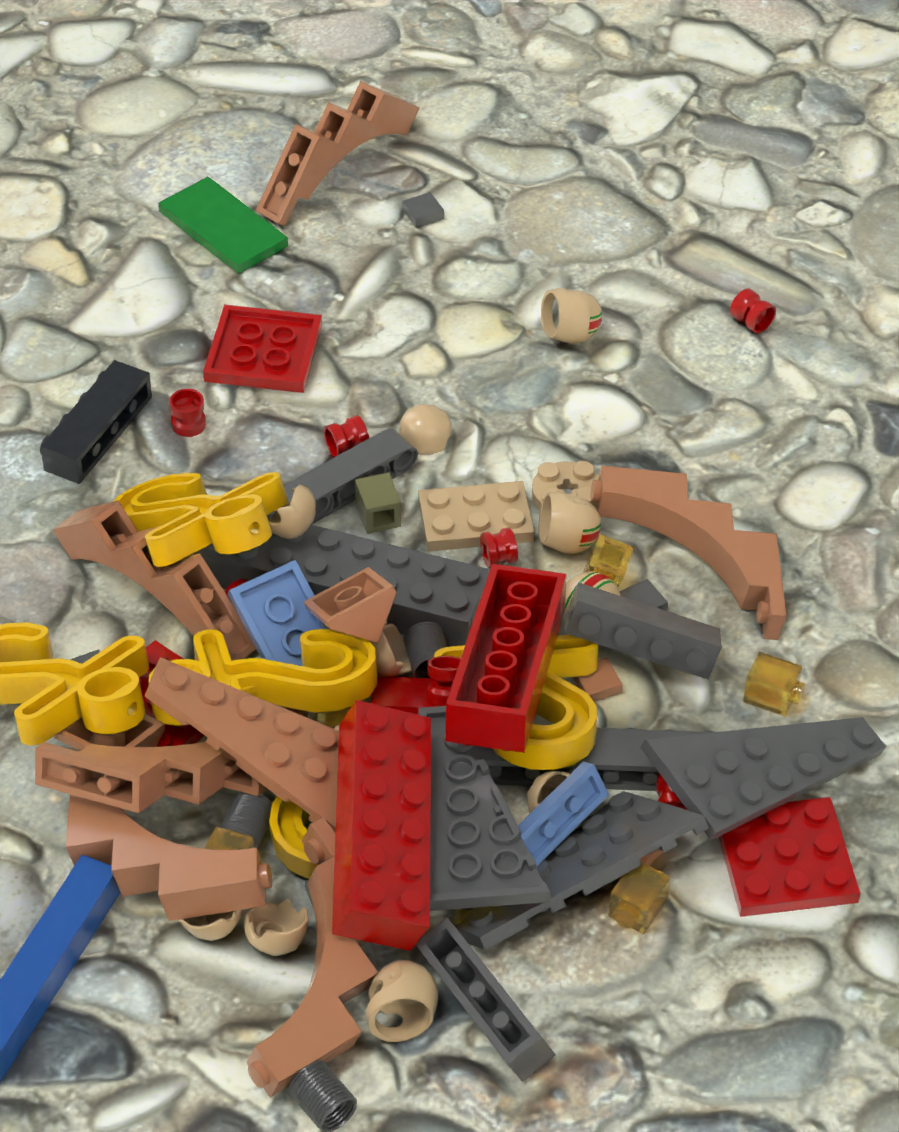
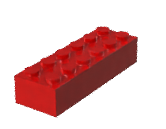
[445,564,567,753]
[332,700,431,951]

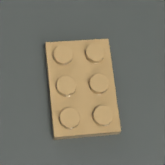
[418,481,534,552]

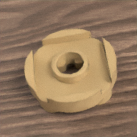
[532,461,599,511]

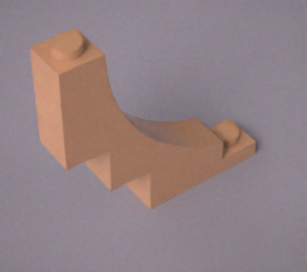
[255,81,420,226]
[590,466,786,640]
[53,501,256,661]
[35,742,267,813]
[66,794,272,921]
[246,817,378,1098]

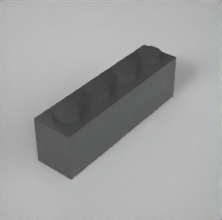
[565,582,722,680]
[416,917,556,1082]

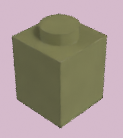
[355,473,401,534]

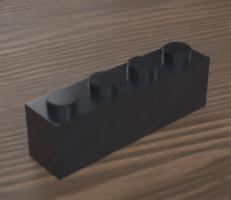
[40,360,152,484]

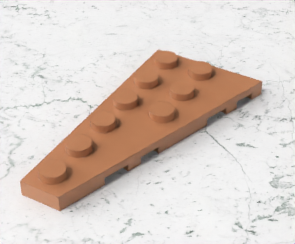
[145,657,339,832]

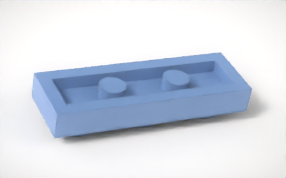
[518,762,609,866]

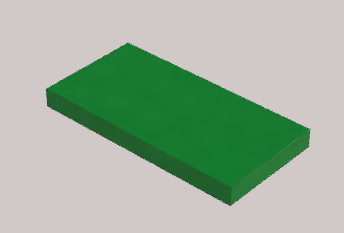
[158,176,288,274]

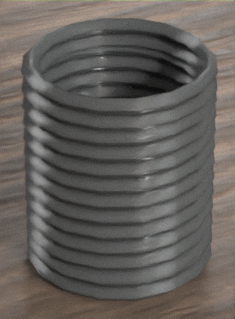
[403,622,448,678]
[217,792,272,850]
[288,1061,357,1132]

